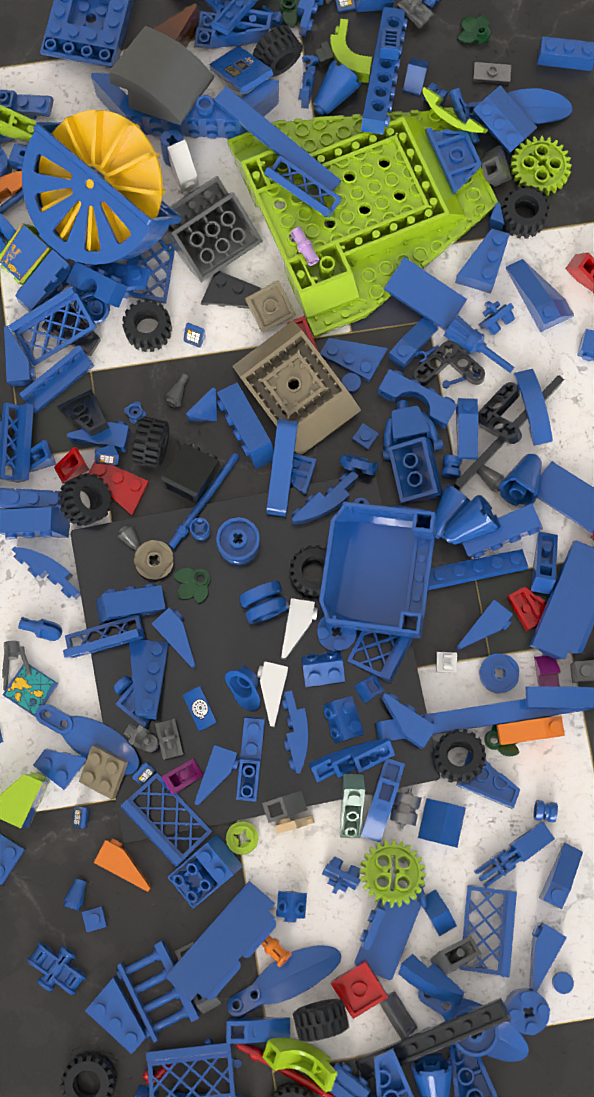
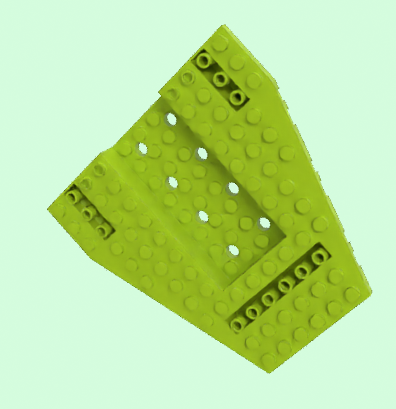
[227,107,498,338]

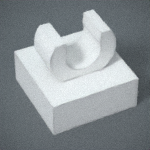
[436,652,457,673]

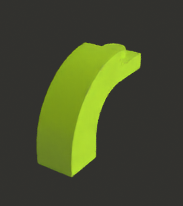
[330,19,372,83]
[262,1038,338,1092]

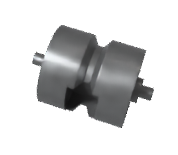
[390,788,422,829]

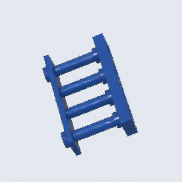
[116,940,200,1042]

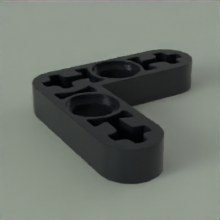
[413,341,485,386]
[478,382,522,444]

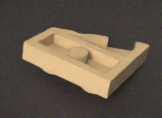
[275,815,315,834]

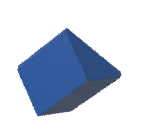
[418,798,466,848]

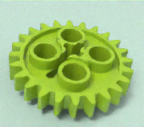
[510,136,572,195]
[359,839,426,908]

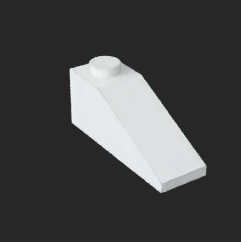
[167,140,199,192]
[281,598,318,660]
[257,662,288,727]

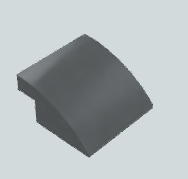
[109,26,214,125]
[164,176,263,282]

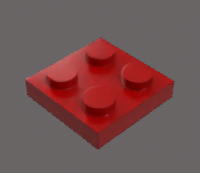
[331,960,388,1019]

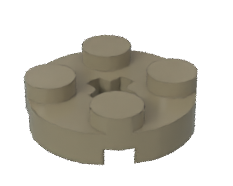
[133,540,174,579]

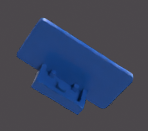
[354,889,421,980]

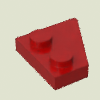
[507,587,546,631]

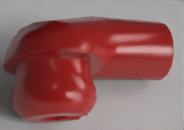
[142,1064,172,1084]

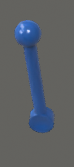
[442,372,480,389]
[204,1038,242,1068]

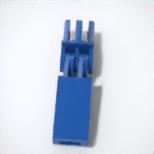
[474,821,555,888]

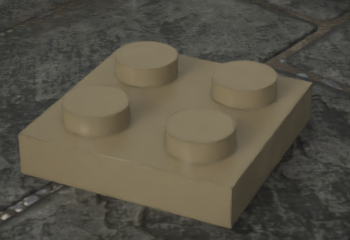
[244,280,296,333]
[79,744,129,800]

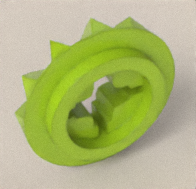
[226,822,258,855]

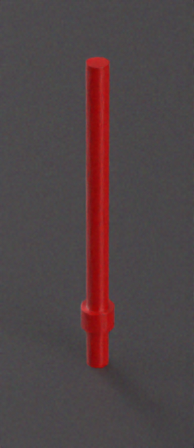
[235,1043,336,1097]

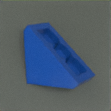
[186,388,217,422]

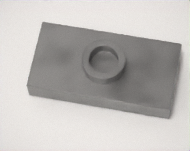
[473,62,511,85]
[379,991,418,1040]

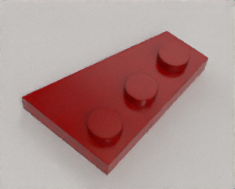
[89,461,149,517]

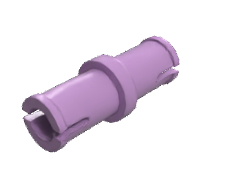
[290,227,319,266]

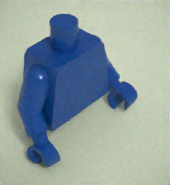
[383,400,443,460]

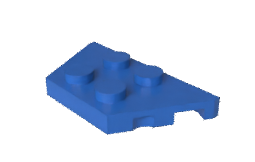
[425,128,482,194]

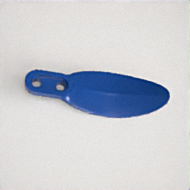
[467,88,572,124]
[36,704,140,775]
[227,945,341,1018]
[418,990,529,1062]

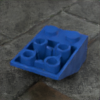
[168,834,243,909]

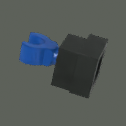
[302,41,334,70]

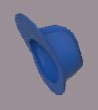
[225,665,260,711]

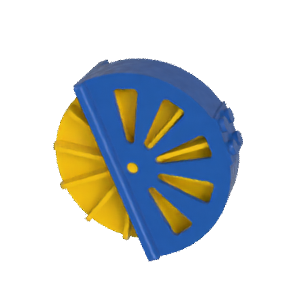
[22,110,182,265]

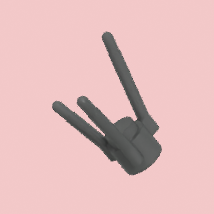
[2,641,32,691]

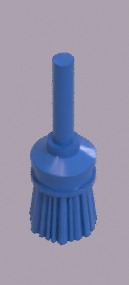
[443,315,515,373]

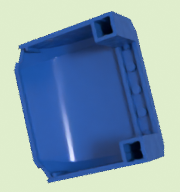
[319,502,437,639]

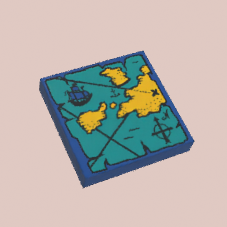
[2,664,59,717]

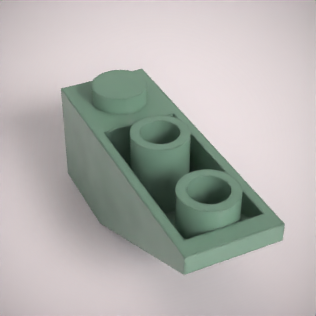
[340,774,365,838]

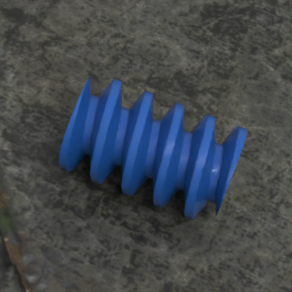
[160,129,184,167]

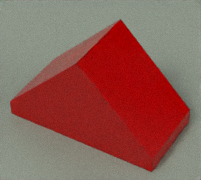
[54,447,89,484]

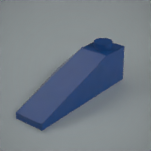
[506,259,574,332]
[449,1043,498,1097]
[374,1049,414,1097]

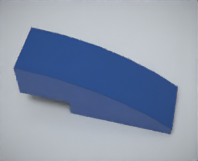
[398,954,465,1005]

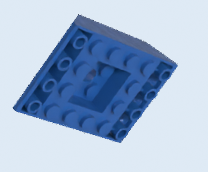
[40,0,135,68]

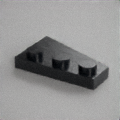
[57,390,109,436]

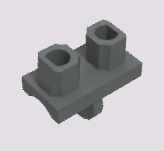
[396,0,433,28]
[155,719,183,760]
[124,724,159,752]

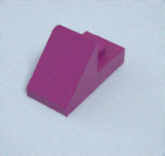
[534,655,561,687]
[162,759,204,794]

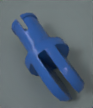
[18,617,63,641]

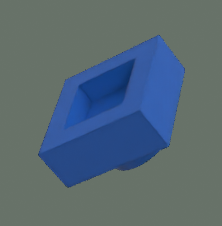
[352,423,379,451]
[82,906,108,932]

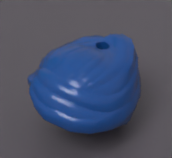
[74,291,110,324]

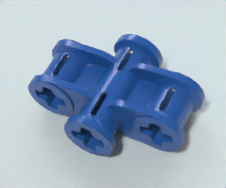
[26,942,87,995]

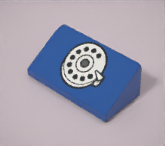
[183,686,217,732]

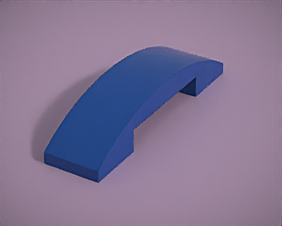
[514,369,553,446]

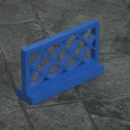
[123,234,175,304]
[8,286,97,366]
[347,613,426,683]
[121,773,212,867]
[460,885,517,978]
[146,1043,235,1097]

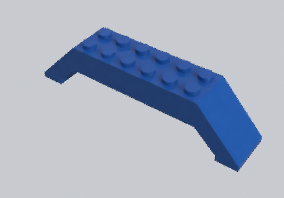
[91,73,279,139]

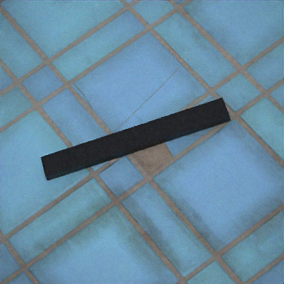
[453,375,564,491]
[355,998,511,1080]

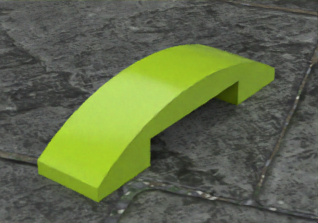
[422,87,488,133]

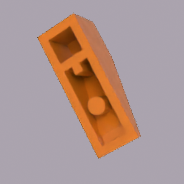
[497,716,565,745]
[94,838,152,892]

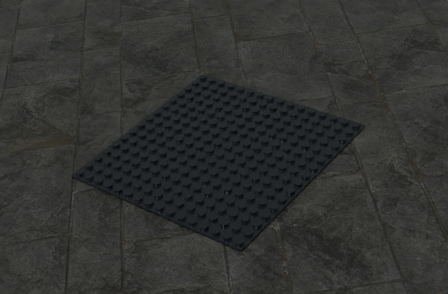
[70,473,440,843]

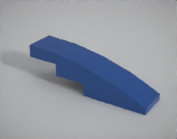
[526,686,594,709]
[308,738,395,783]

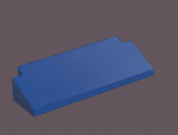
[529,540,594,660]
[165,881,276,1001]

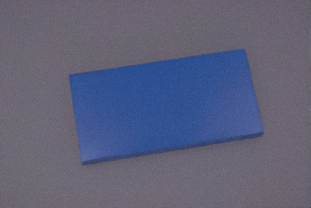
[383,257,467,331]
[537,461,594,534]

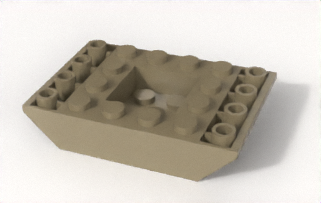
[232,320,361,455]

